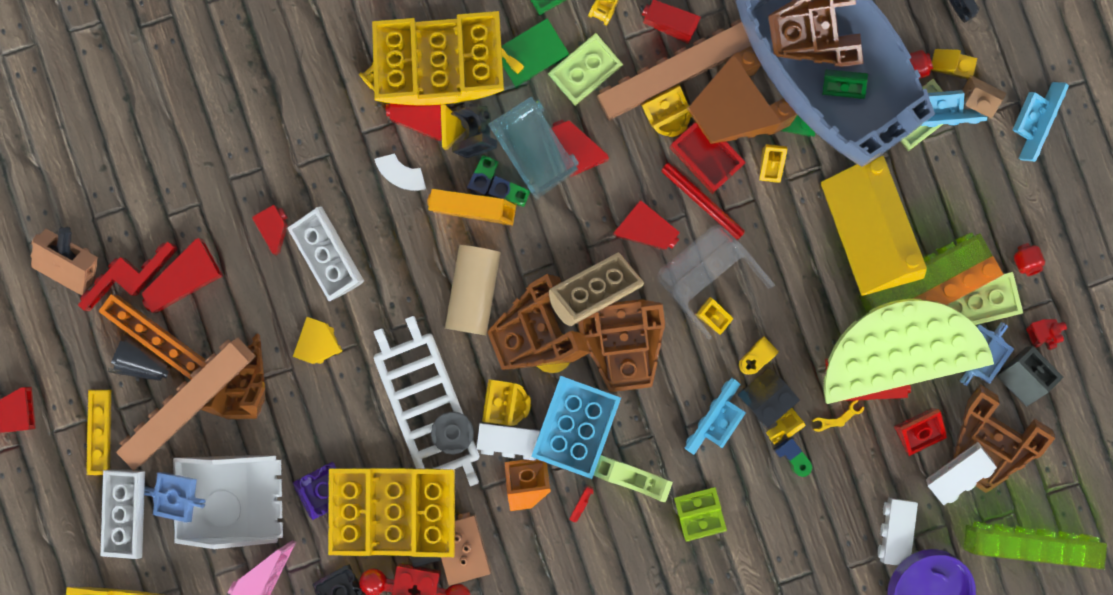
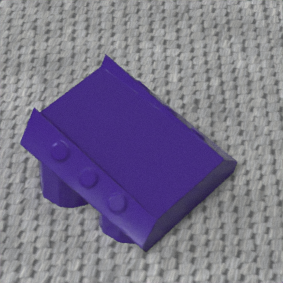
[293,462,336,520]

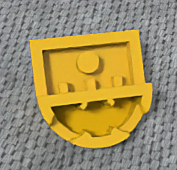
[641,85,692,137]
[482,379,531,426]

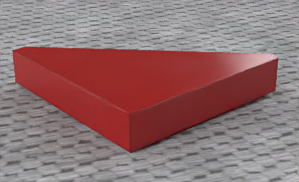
[569,484,594,523]

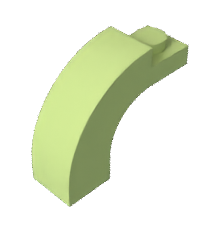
[594,455,673,502]

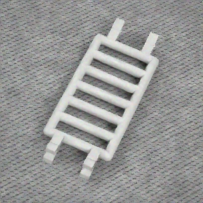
[373,316,480,486]

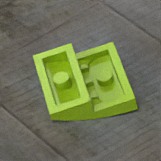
[674,487,727,542]

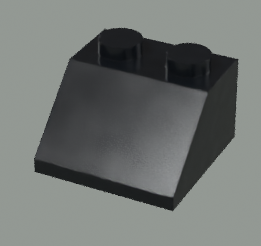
[738,367,800,428]

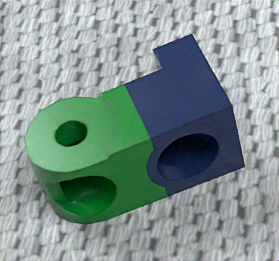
[467,155,499,196]
[487,176,530,207]
[773,437,812,477]

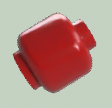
[909,50,933,79]
[1013,243,1045,276]

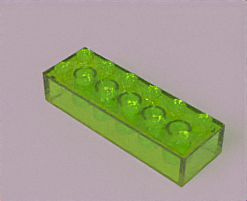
[859,232,993,313]
[963,521,1107,570]

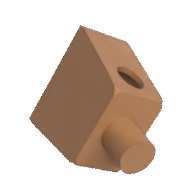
[962,75,1007,118]

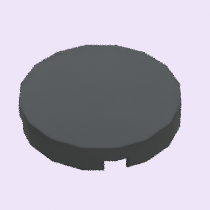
[431,411,474,454]

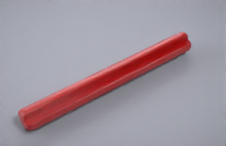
[661,163,745,239]

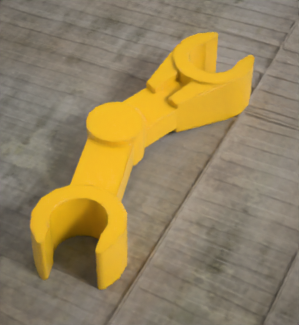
[501,48,524,74]
[811,400,864,432]

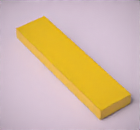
[87,390,112,475]

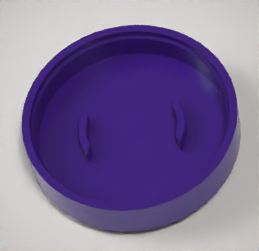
[887,549,976,595]

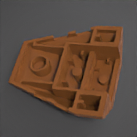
[578,299,665,392]

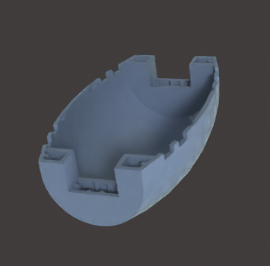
[735,0,935,167]

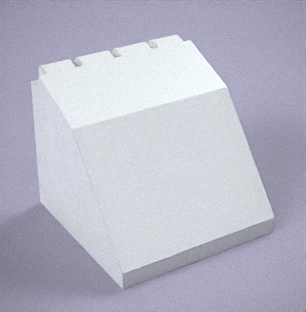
[173,455,283,549]

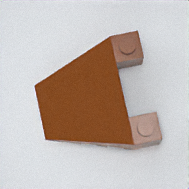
[768,0,863,67]
[687,46,797,144]
[487,274,590,370]
[952,384,1055,493]

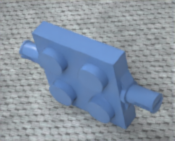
[959,322,1014,386]
[144,472,206,523]

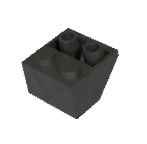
[996,346,1064,407]

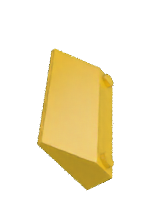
[821,156,927,296]

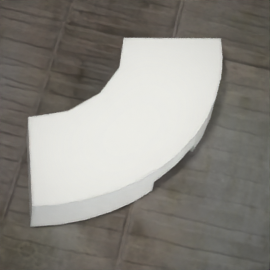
[374,153,426,191]

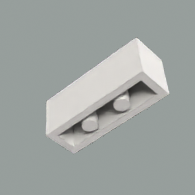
[477,423,541,460]
[926,442,997,505]
[878,498,918,565]

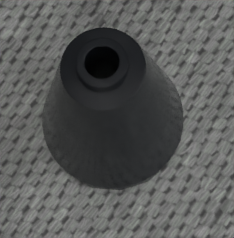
[108,332,171,381]

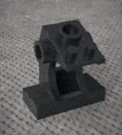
[451,103,497,158]

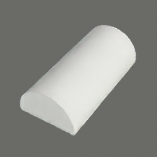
[288,206,364,301]
[100,470,145,559]

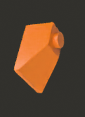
[504,459,551,511]

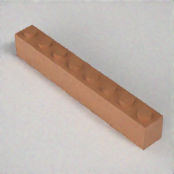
[597,19,752,121]
[116,338,256,471]

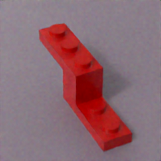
[78,242,179,311]

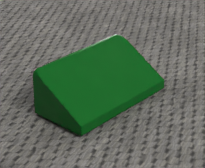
[822,69,868,99]

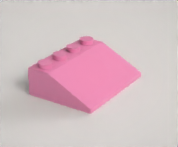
[228,540,296,595]

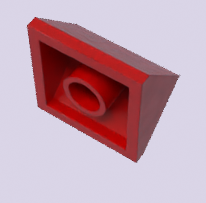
[894,408,947,456]

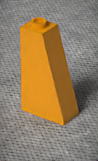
[427,189,516,226]

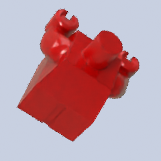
[1026,319,1067,350]

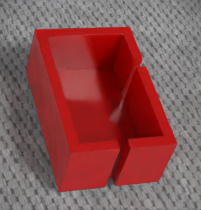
[669,122,746,194]

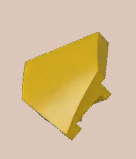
[293,317,343,364]

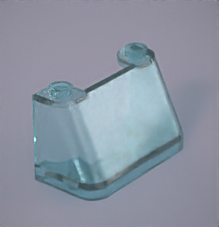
[488,96,579,200]

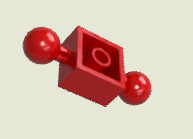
[359,563,471,595]

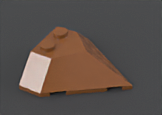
[200,333,265,420]

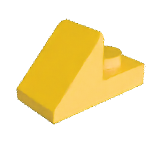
[932,49,977,79]

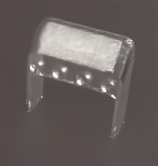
[657,225,775,340]

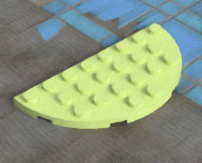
[824,299,994,404]

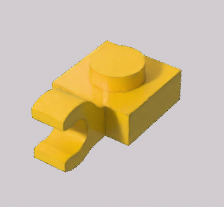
[766,408,806,445]

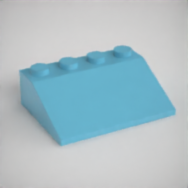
[531,376,621,479]

